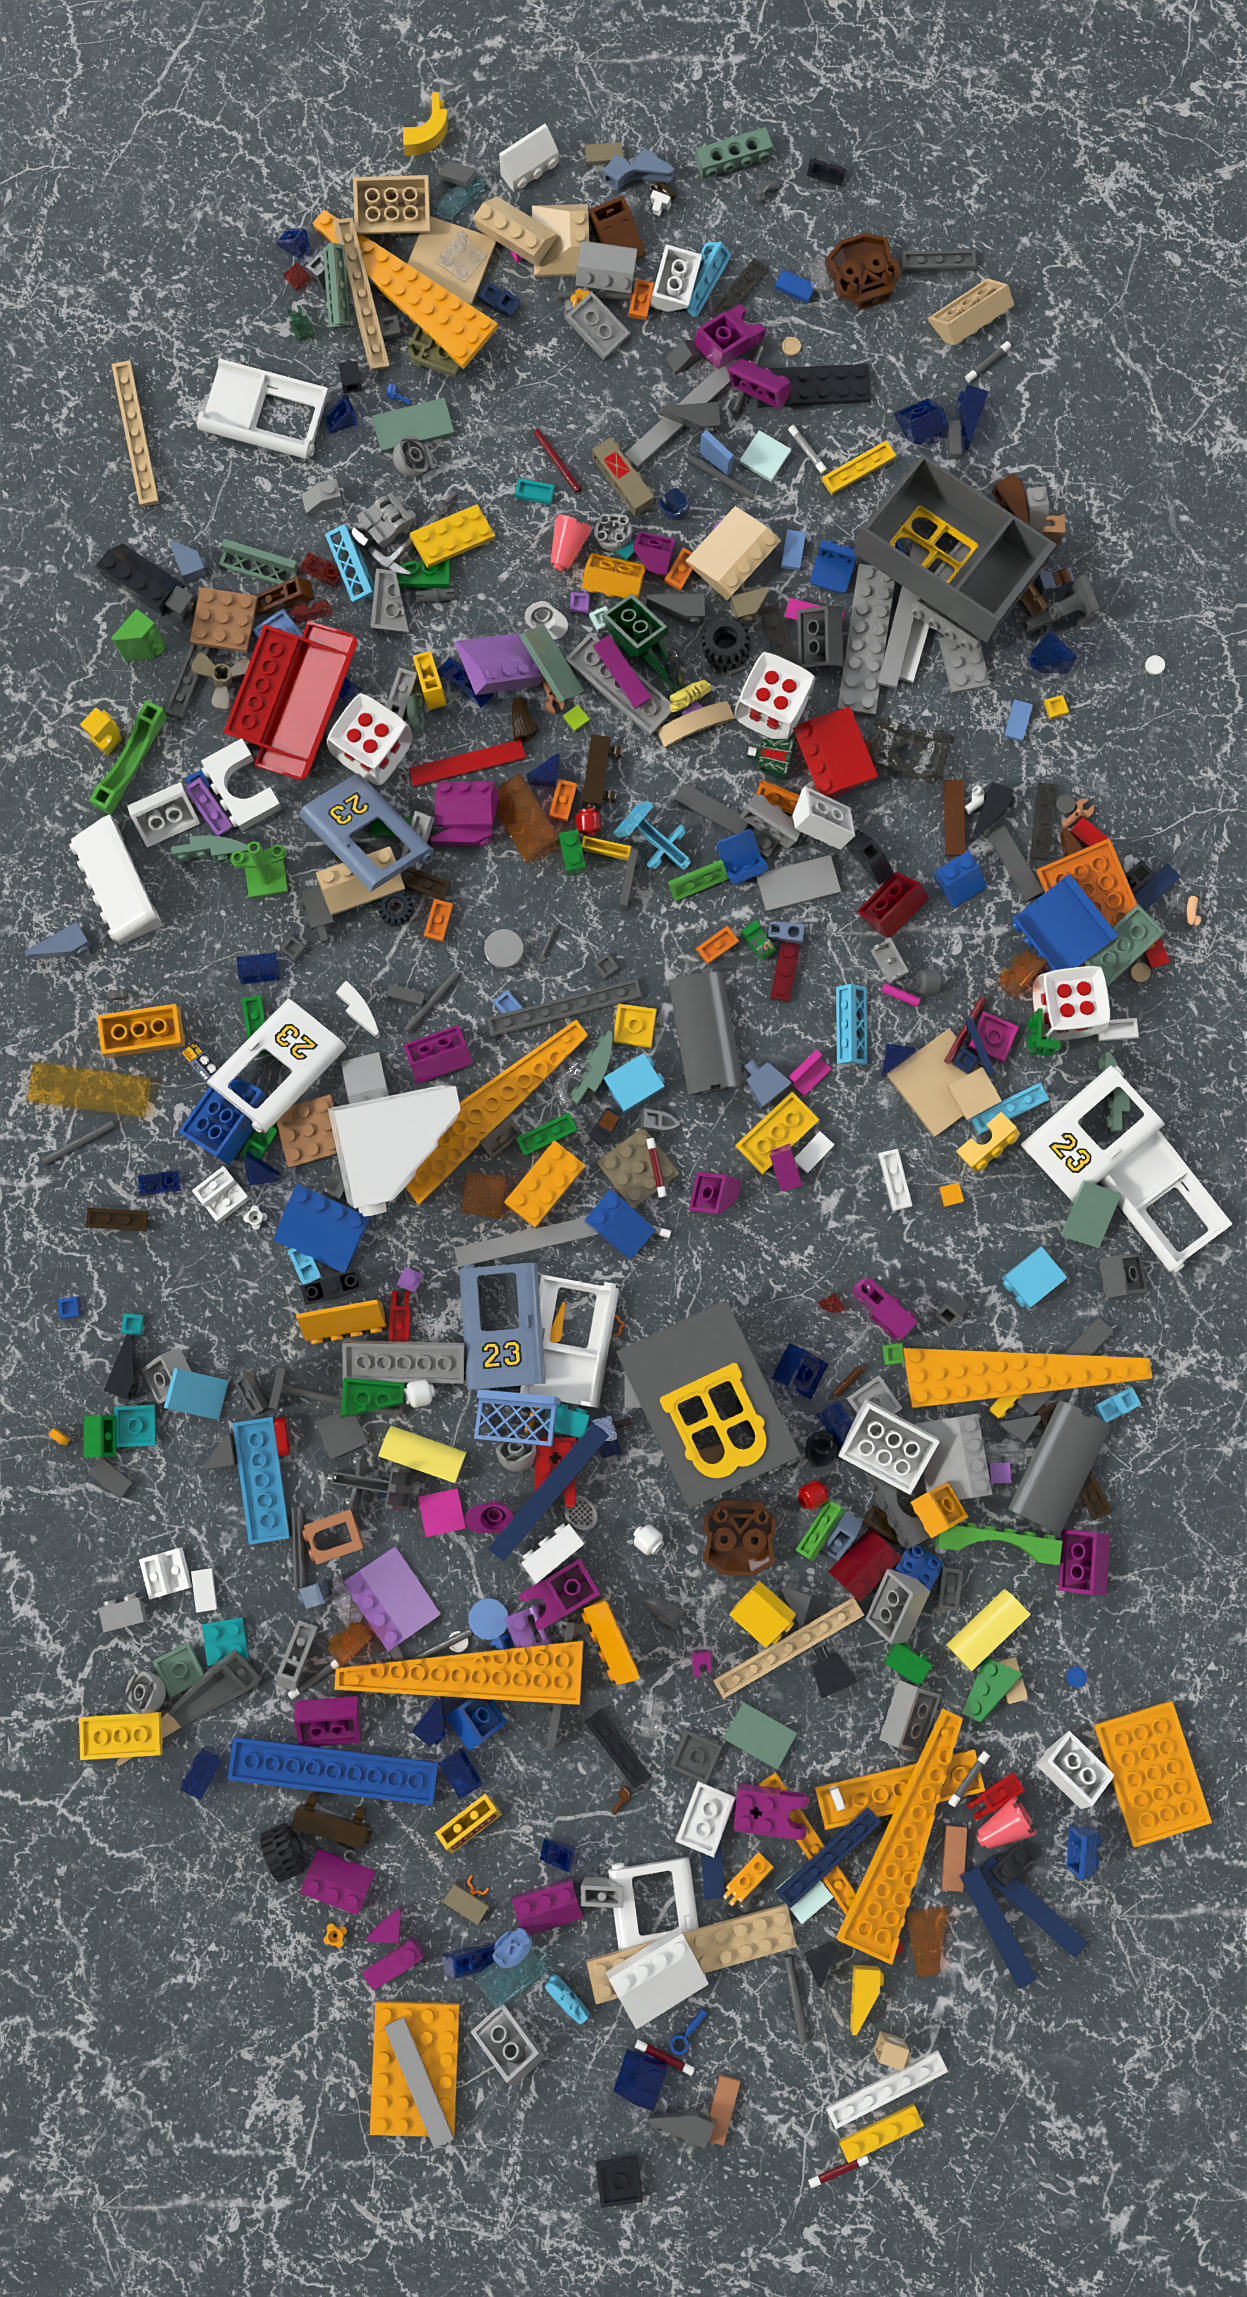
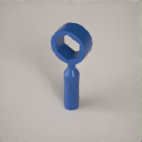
[670,2008,708,2055]

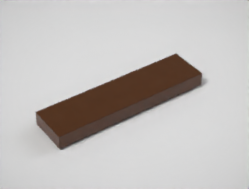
[943,780,965,857]

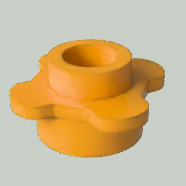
[324,1923,347,1948]

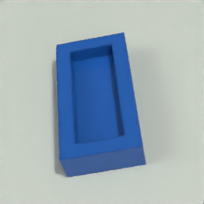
[774,269,816,304]

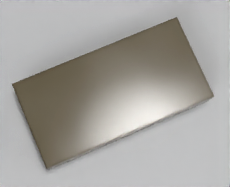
[585,142,623,166]
[443,1883,489,1925]

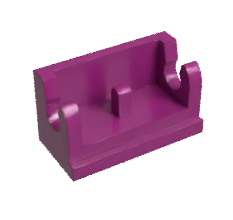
[770,1143,802,1192]
[690,1649,713,1678]

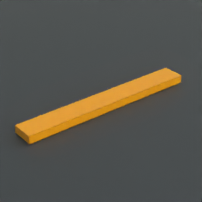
[759,1772,856,1915]

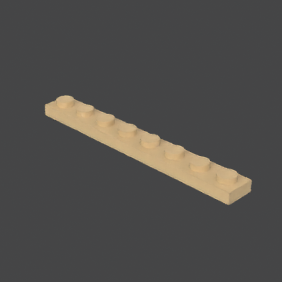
[333,218,390,371]
[111,360,160,507]
[713,1597,864,1699]

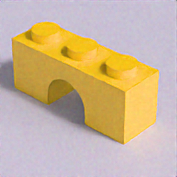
[80,708,123,756]
[956,1112,1020,1174]

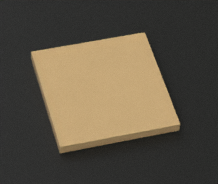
[407,216,497,305]
[886,1029,997,1137]

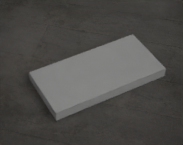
[756,855,841,912]

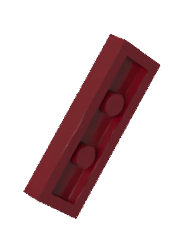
[770,941,800,1003]

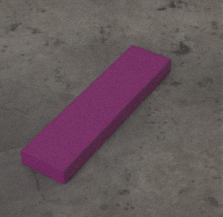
[593,635,651,709]

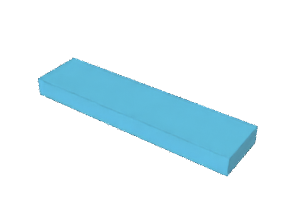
[970,1082,1050,1135]

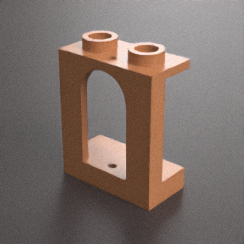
[302,1509,365,1565]

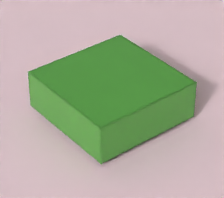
[882,1343,905,1365]

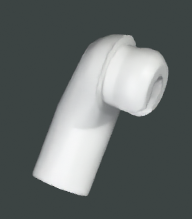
[964,786,985,815]

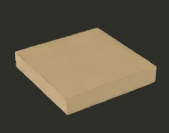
[947,1067,1002,1121]

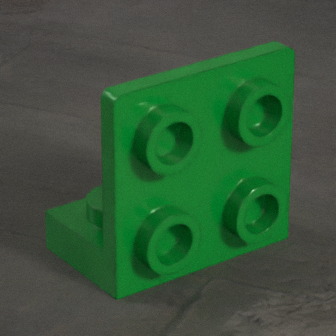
[1026,1008,1061,1056]

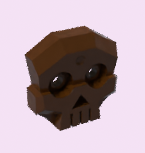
[825,233,902,311]
[703,1500,776,1576]

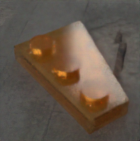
[906,1906,948,1978]

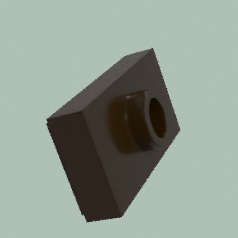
[862,1505,898,1545]

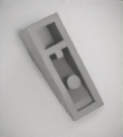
[276,1620,318,1691]

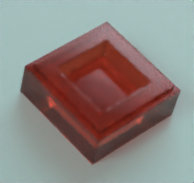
[283,263,310,290]

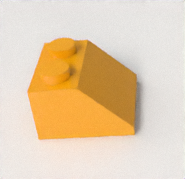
[911,1481,968,1538]

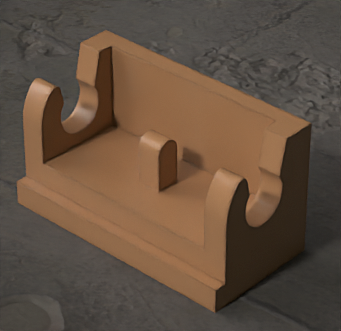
[1039,514,1065,548]

